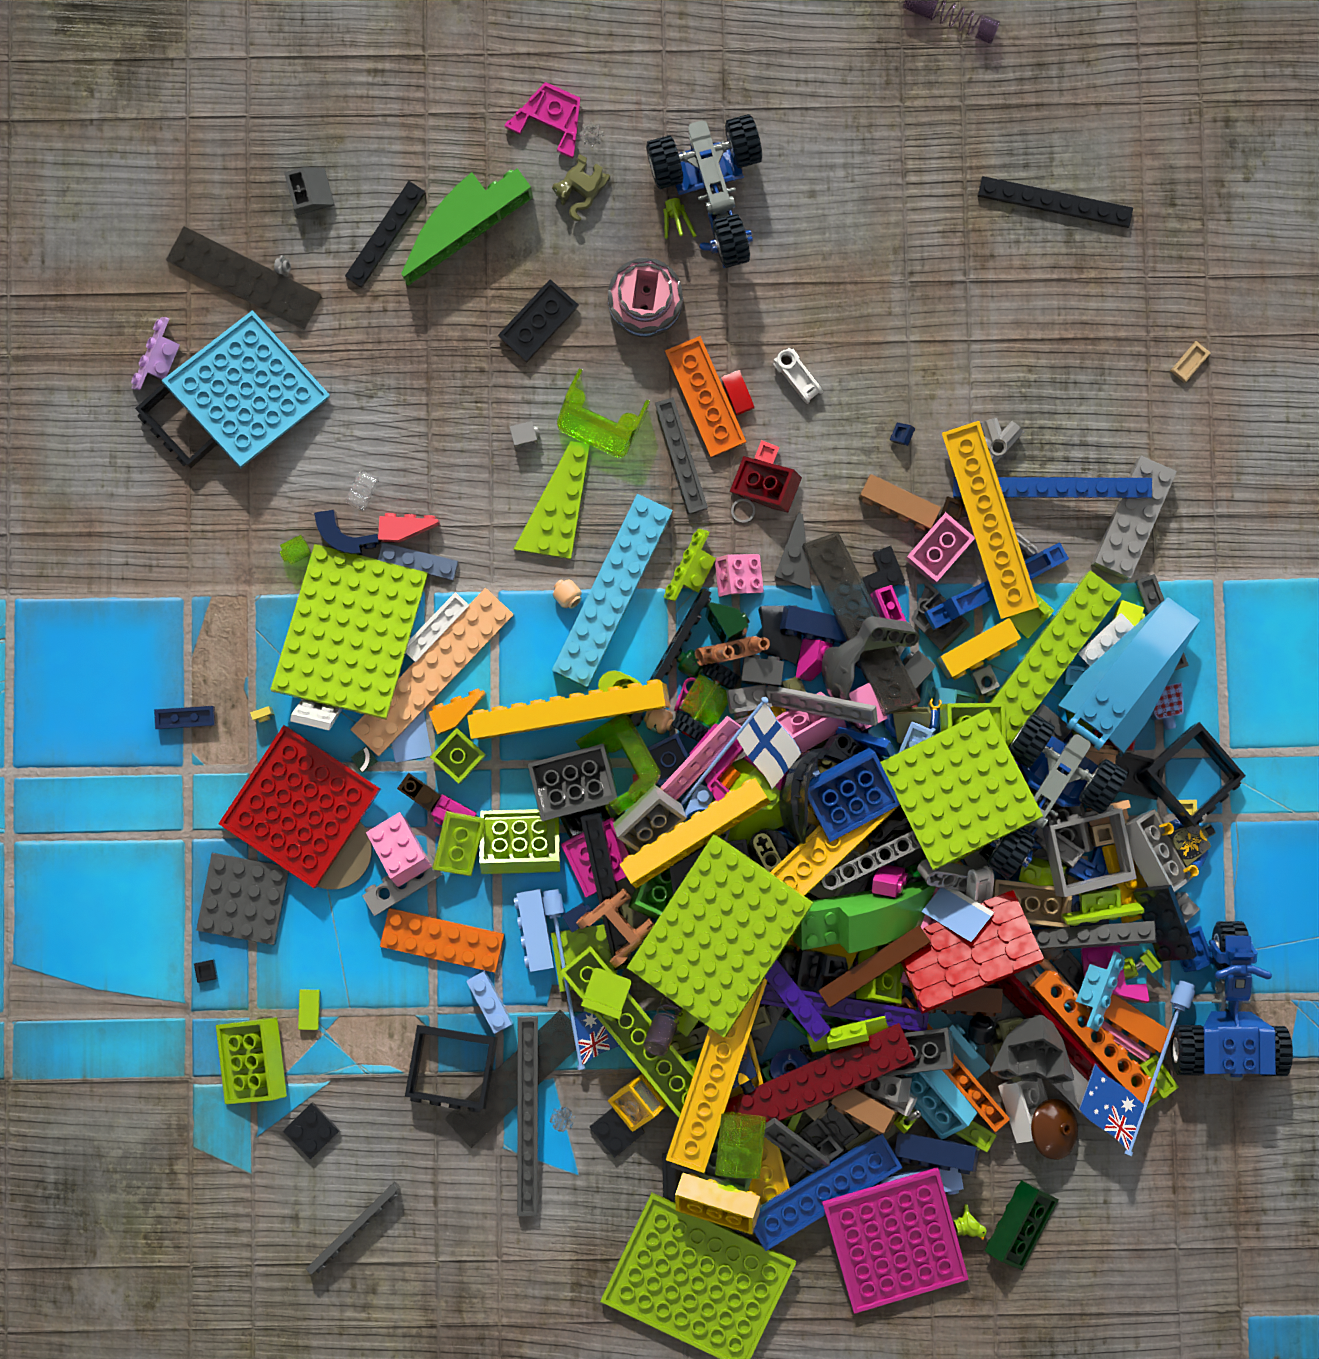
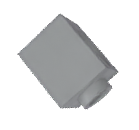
[510,421,540,449]
[970,665,1000,697]

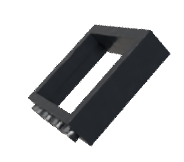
[135,384,218,468]
[1139,722,1246,828]
[405,1025,498,1113]

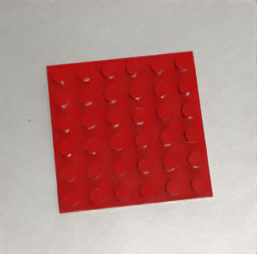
[218,725,381,889]

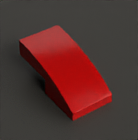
[721,370,755,415]

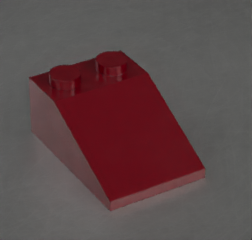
[729,456,802,513]

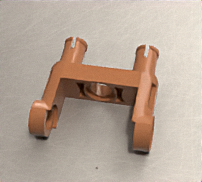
[695,636,770,666]
[576,888,655,968]

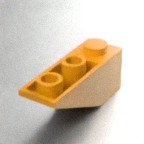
[429,688,486,735]

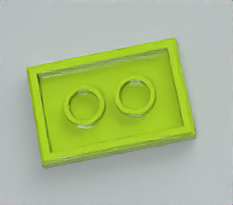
[432,811,485,876]

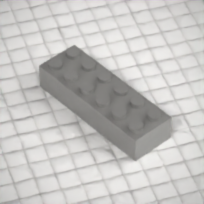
[1091,456,1177,581]

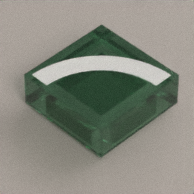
[351,746,378,773]

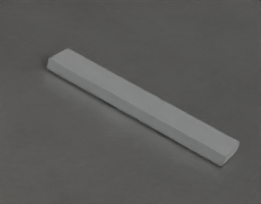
[766,685,878,726]

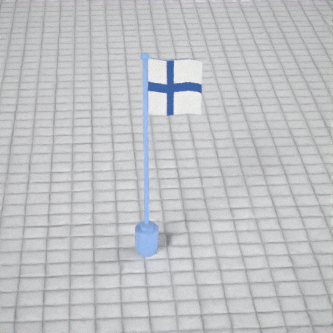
[680,697,801,806]

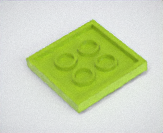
[551,924,618,992]

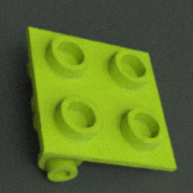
[1006,592,1054,639]

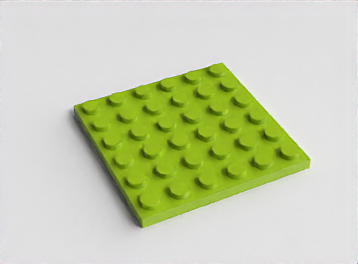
[880,709,1043,871]

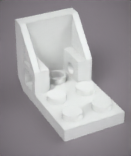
[290,699,342,730]

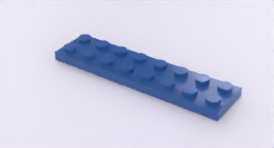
[754,1133,903,1251]

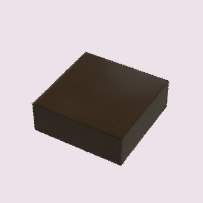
[940,496,965,522]

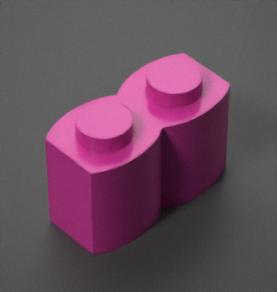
[872,864,908,897]

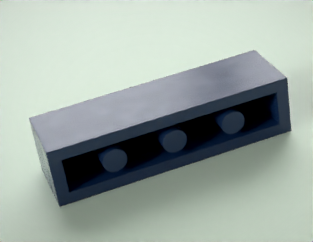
[779,605,863,646]
[895,1132,980,1175]

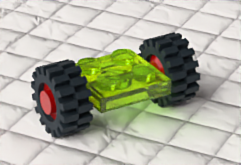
[671,663,740,742]

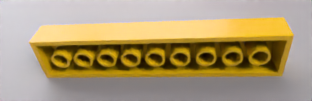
[467,679,670,740]

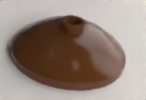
[1031,1099,1078,1160]

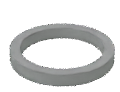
[731,498,755,523]

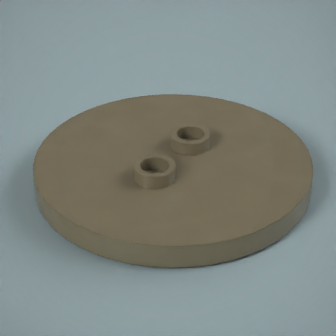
[317,822,372,889]

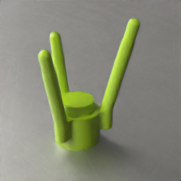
[663,198,696,239]

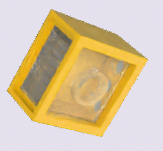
[607,1074,667,1132]

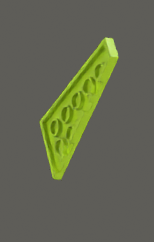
[513,441,590,559]

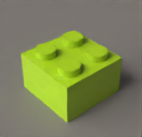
[430,728,487,784]

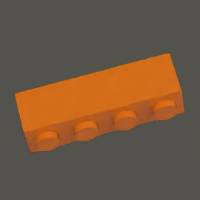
[1091,994,1174,1054]

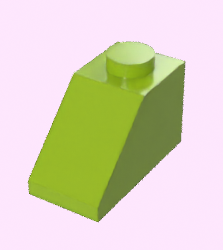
[1019,856,1066,886]

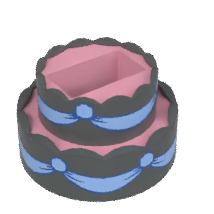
[608,258,683,337]

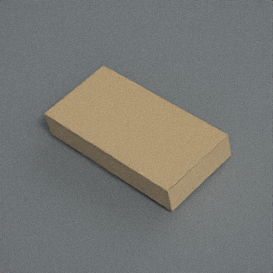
[1170,341,1210,383]

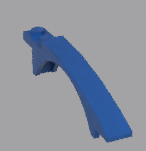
[924,542,1069,630]

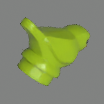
[953,1204,987,1240]

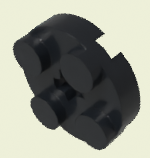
[748,828,788,867]

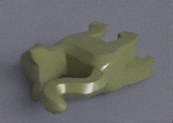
[552,154,610,221]

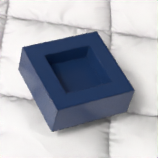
[890,422,915,446]

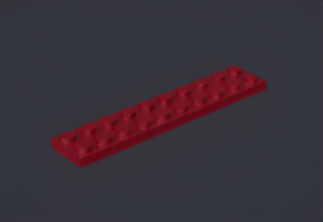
[722,1023,916,1142]

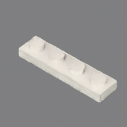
[406,592,470,662]

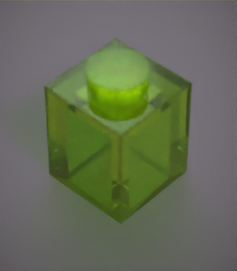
[279,535,312,565]

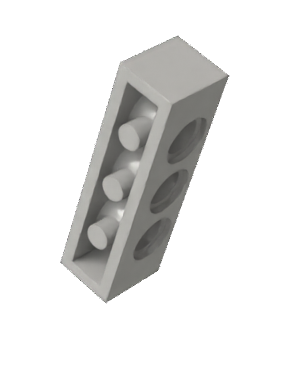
[362,853,444,916]

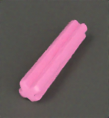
[1101,1021,1151,1062]

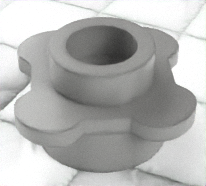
[274,255,291,277]

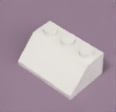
[998,1078,1048,1143]

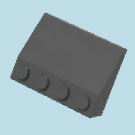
[528,744,618,821]

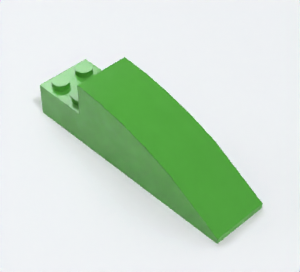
[401,168,533,286]
[793,880,936,953]

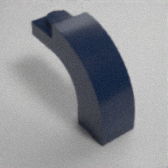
[314,510,381,555]

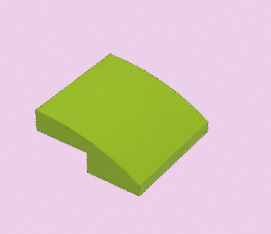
[1131,1054,1179,1110]

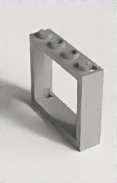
[1042,805,1136,897]

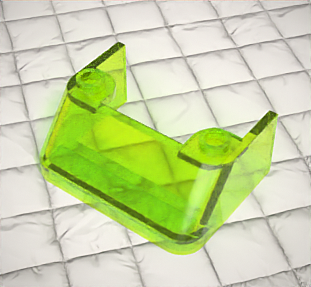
[557,368,650,458]
[575,714,661,814]

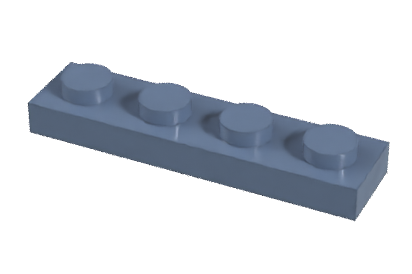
[378,542,458,581]

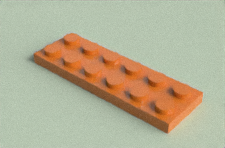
[665,336,746,458]
[380,908,504,973]

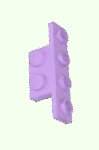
[131,317,179,390]

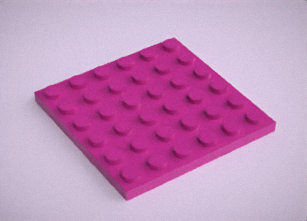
[822,1168,969,1314]

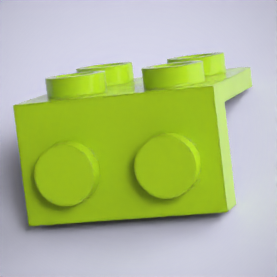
[581,968,631,1021]

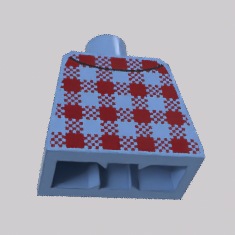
[1151,682,1184,730]

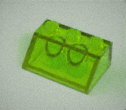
[715,1112,766,1179]

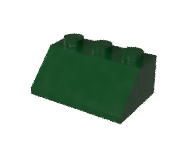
[705,602,750,643]

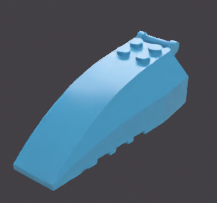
[1057,597,1200,757]

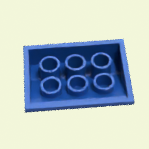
[808,748,900,842]

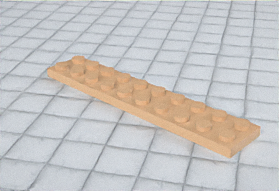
[350,588,514,757]

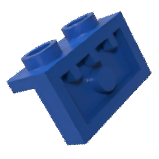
[1180,926,1214,972]

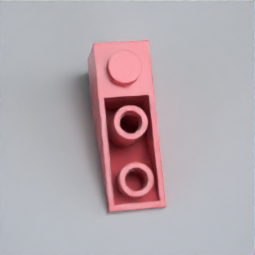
[378,513,440,543]

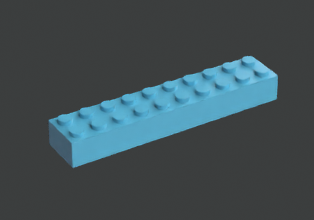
[552,494,673,688]

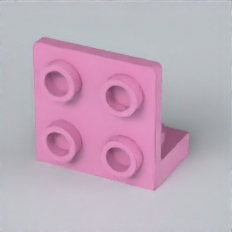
[715,554,763,597]

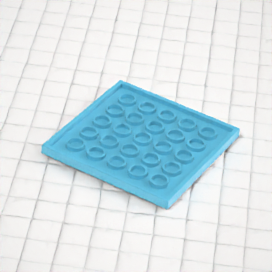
[162,310,330,469]

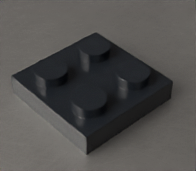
[589,1101,645,1158]
[283,1102,340,1159]

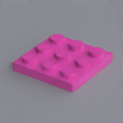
[561,818,631,897]

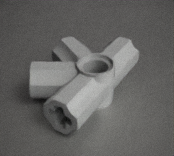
[981,418,1024,465]

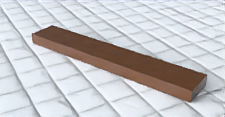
[818,925,931,1009]

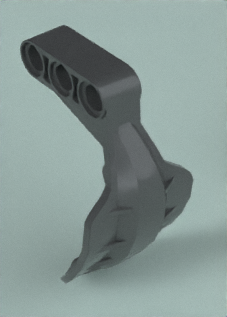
[822,616,920,724]

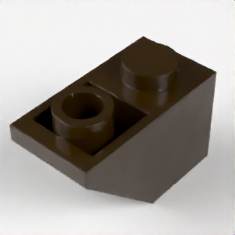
[397,773,441,812]

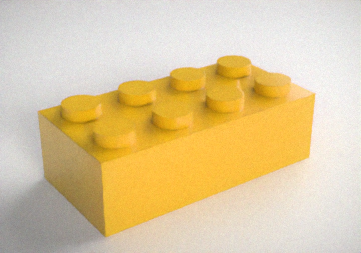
[936,618,1021,680]
[675,1173,760,1234]

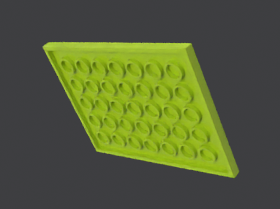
[270,544,428,720]
[627,834,814,1037]
[600,1192,796,1359]

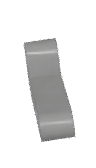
[917,859,978,895]

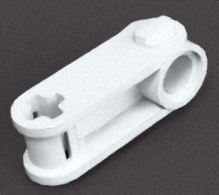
[773,348,823,404]
[966,866,994,904]

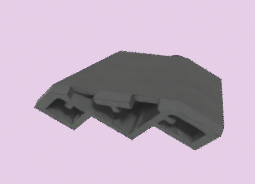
[991,1015,1074,1084]

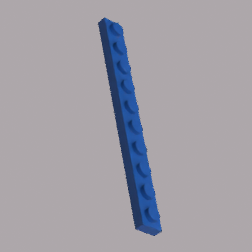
[953,477,1152,498]

